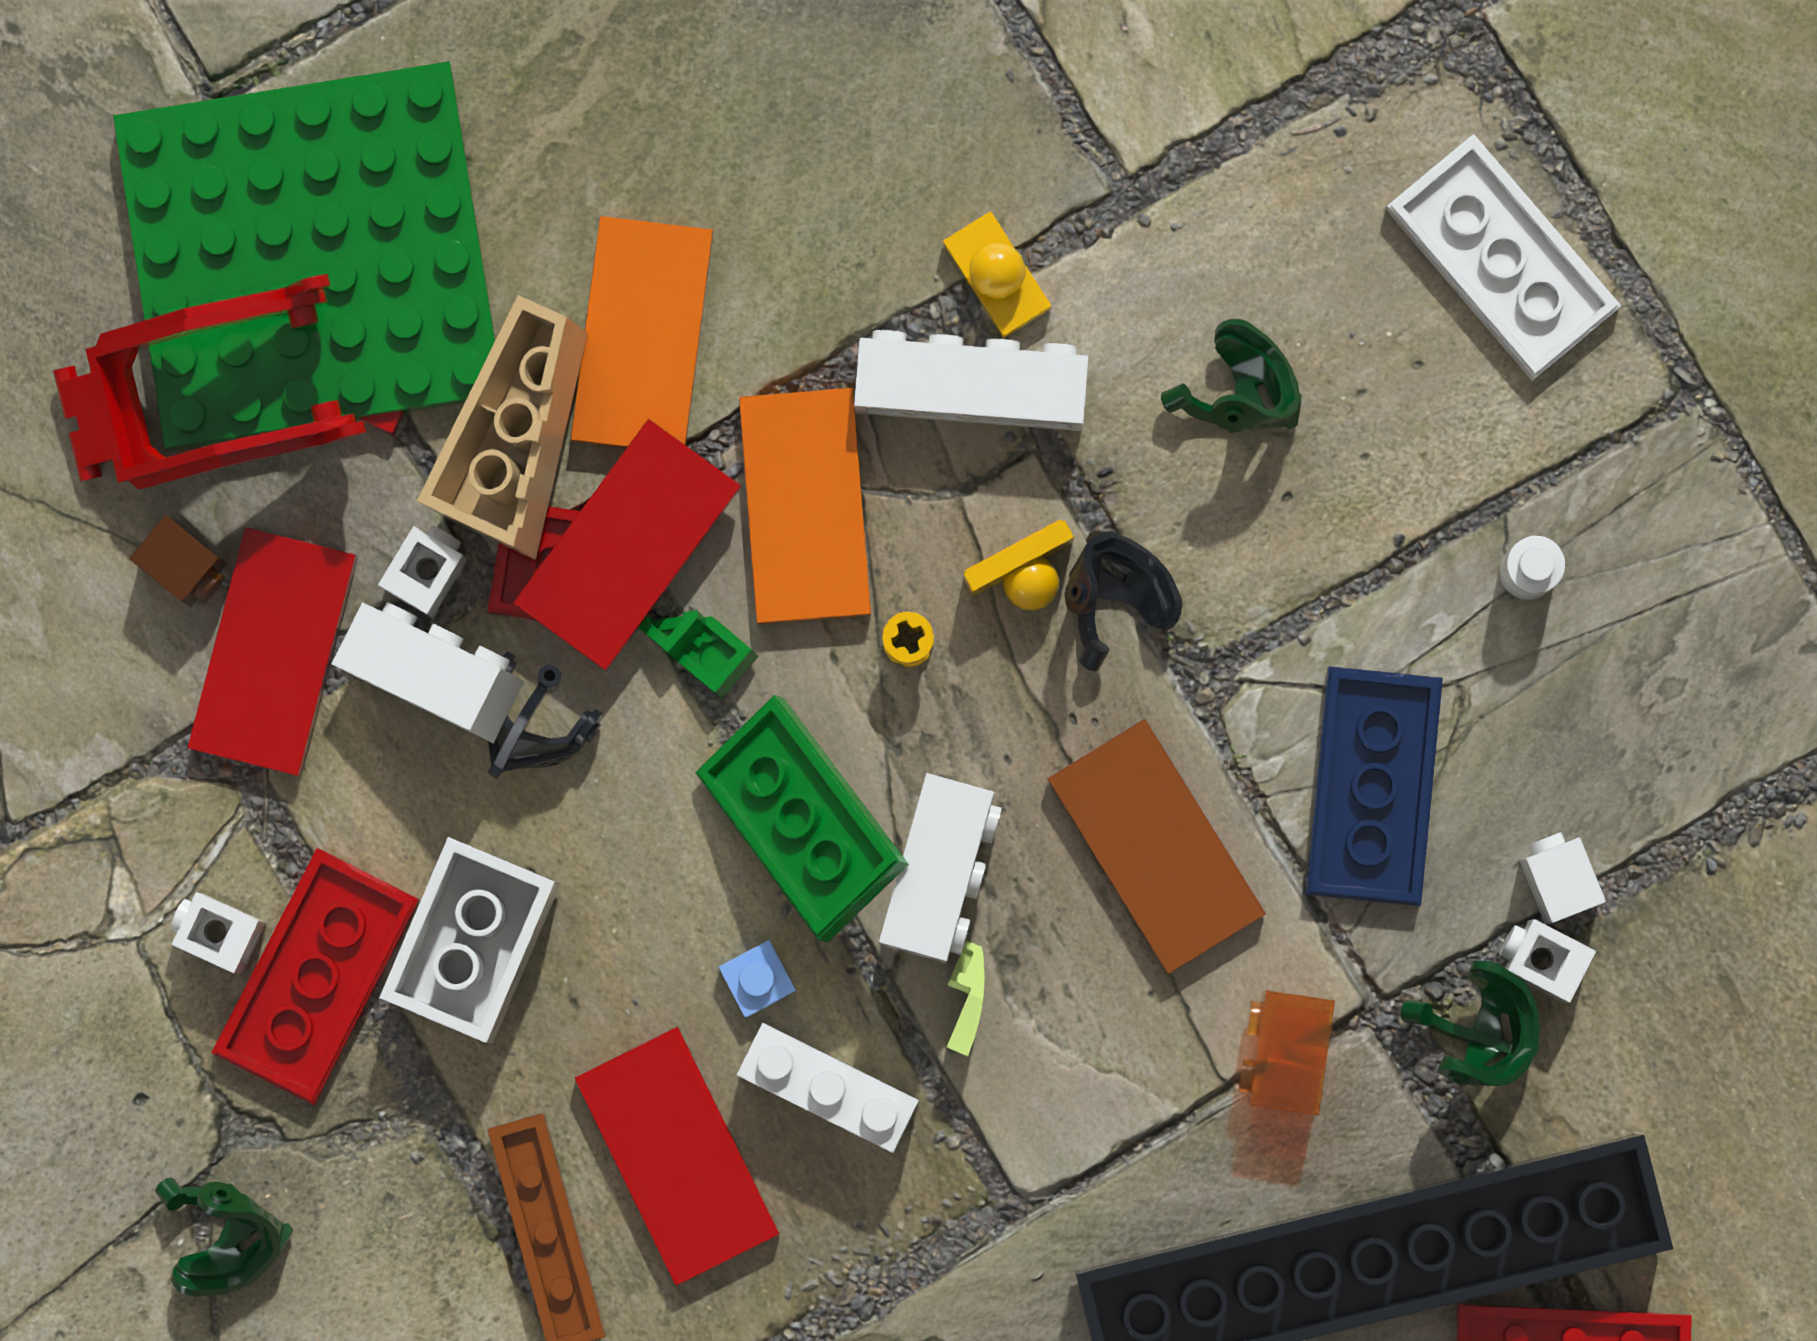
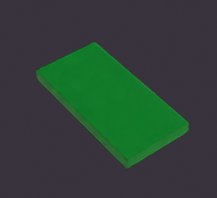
[695,694,909,943]

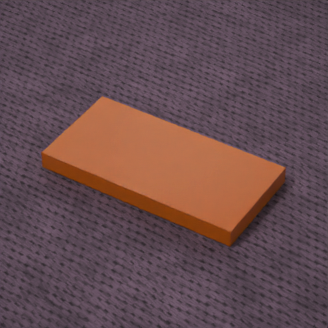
[571,216,714,449]
[739,388,871,625]

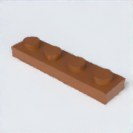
[487,1113,607,1341]

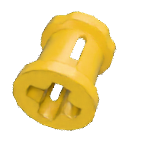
[882,611,934,668]

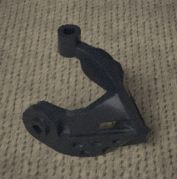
[1064,531,1182,671]
[488,651,604,779]

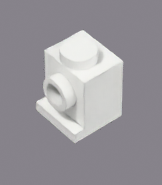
[378,525,467,619]
[170,892,267,975]
[1499,919,1596,1004]

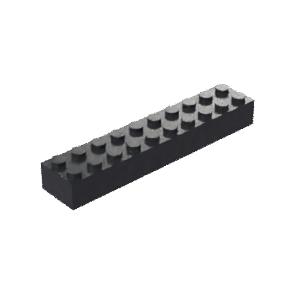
[1074,1134,1673,1341]

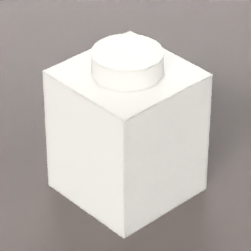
[1519,832,1606,925]

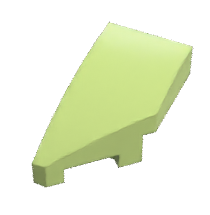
[947,941,985,1056]

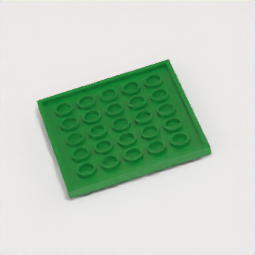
[113,61,496,451]

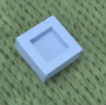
[719,940,796,1018]

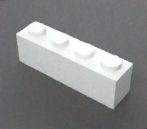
[854,330,1089,431]

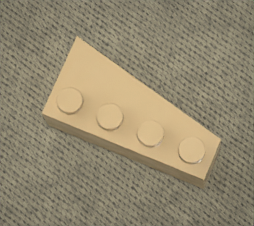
[417,295,588,560]

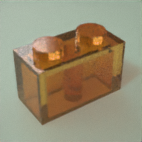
[1238,990,1335,1116]

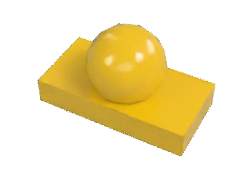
[943,211,1052,339]
[963,519,1074,611]

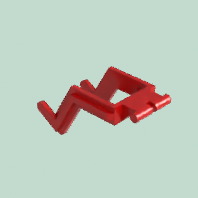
[53,274,366,490]

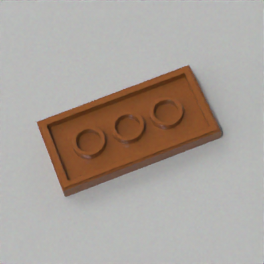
[1047,719,1266,975]

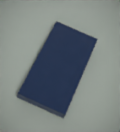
[1305,666,1443,907]

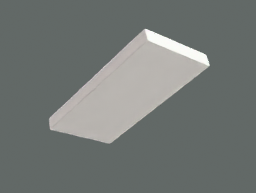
[1385,134,1621,381]

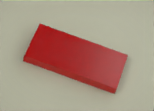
[513,418,742,672]
[187,527,358,777]
[211,848,421,1105]
[574,1027,780,1286]

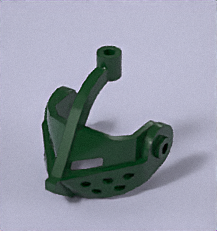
[1161,319,1301,434]
[1401,961,1540,1086]
[155,1178,293,1297]

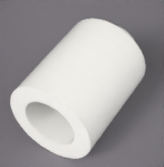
[1499,536,1565,600]

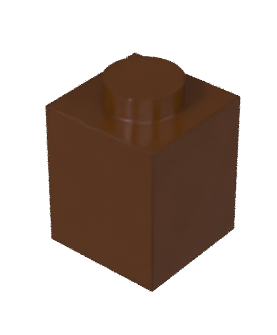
[129,514,227,607]

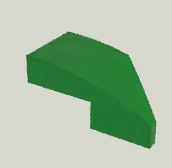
[639,610,759,699]

